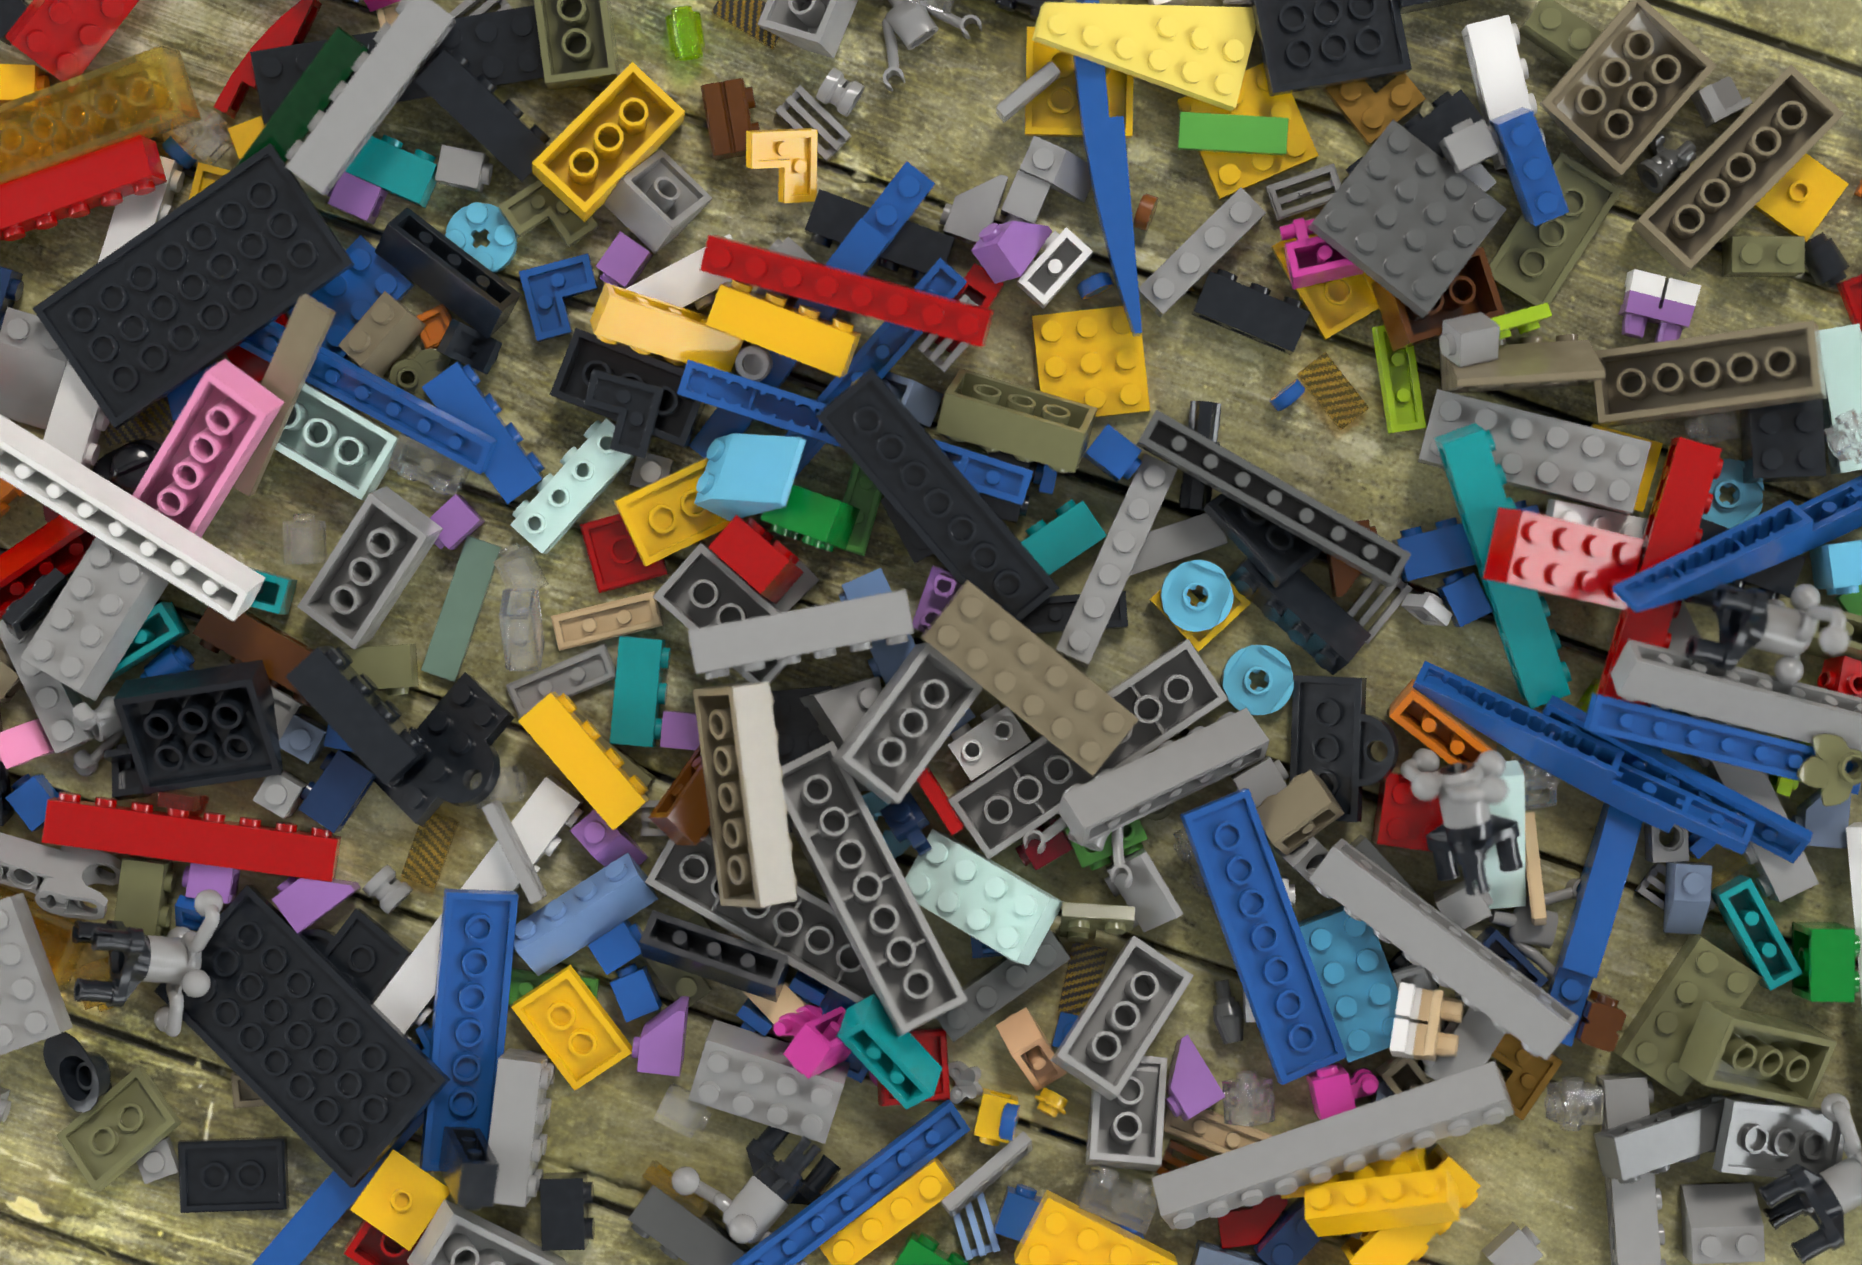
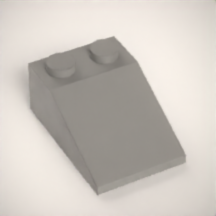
[0,307,68,430]
[1085,1056,1167,1171]

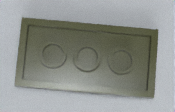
[1489,152,1622,307]

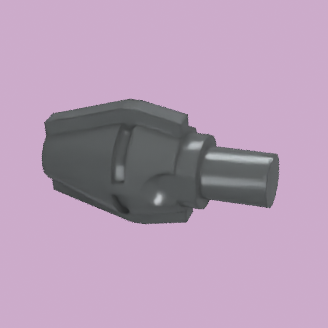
[1213,979,1244,1044]

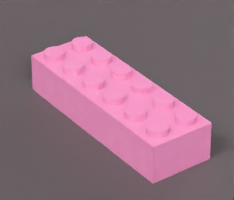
[132,359,284,538]

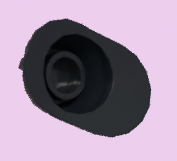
[92,439,162,495]
[43,1032,112,1113]

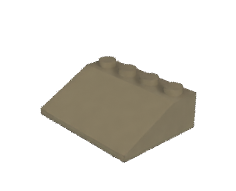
[1540,0,1717,179]
[1439,334,1606,393]

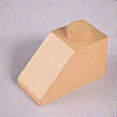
[996,1007,1067,1092]

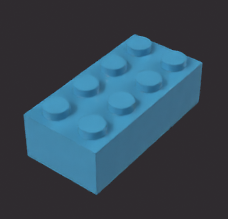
[1298,905,1399,1063]

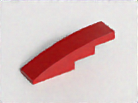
[213,0,322,119]

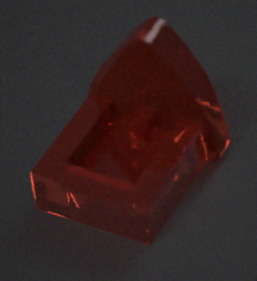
[157,790,209,817]

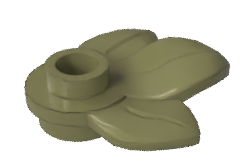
[389,348,451,405]
[1797,734,1862,806]

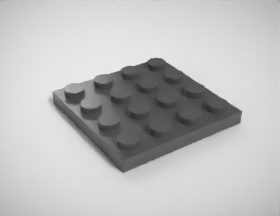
[1308,120,1507,318]

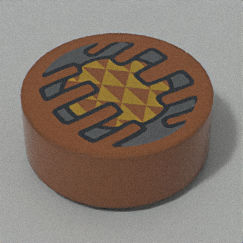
[1133,193,1159,232]

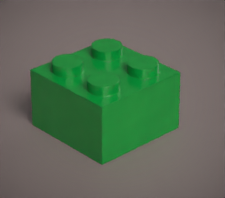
[761,484,860,552]
[1792,922,1860,1002]

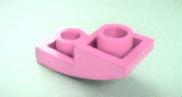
[0,719,54,769]

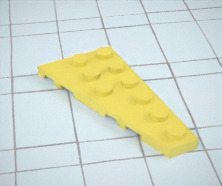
[1032,2,1256,111]

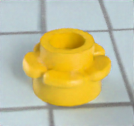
[1035,1087,1068,1118]

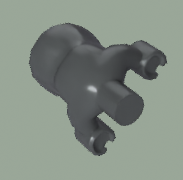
[1637,134,1696,194]

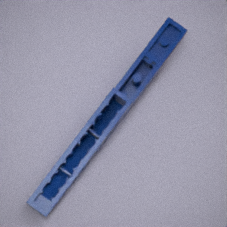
[1073,0,1142,337]
[689,161,936,458]
[677,360,1034,506]
[1613,475,1862,613]
[1413,661,1756,855]
[1548,704,1672,1047]
[252,1109,425,1265]

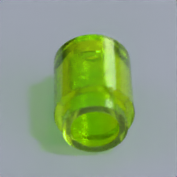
[665,6,706,61]

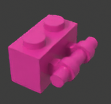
[1279,218,1363,290]
[773,1004,852,1079]
[1306,1063,1379,1120]

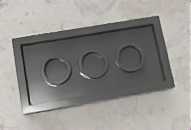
[1712,1098,1851,1178]

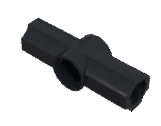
[1179,401,1221,511]

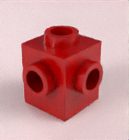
[1817,656,1862,698]

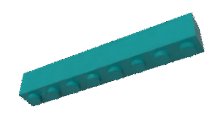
[1434,423,1572,709]

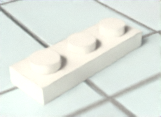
[1546,499,1648,539]

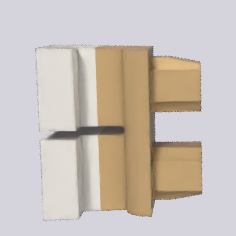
[1390,982,1464,1061]

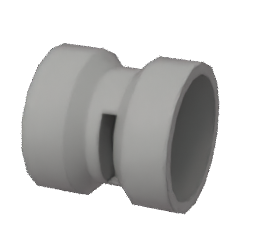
[816,68,865,117]
[362,864,413,915]

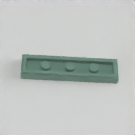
[421,536,503,682]

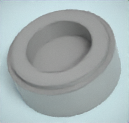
[735,345,773,382]

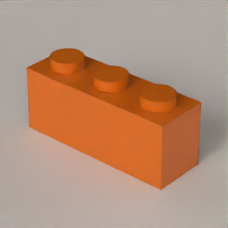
[1389,679,1497,765]

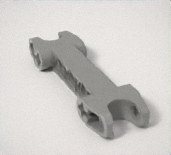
[0,832,122,920]

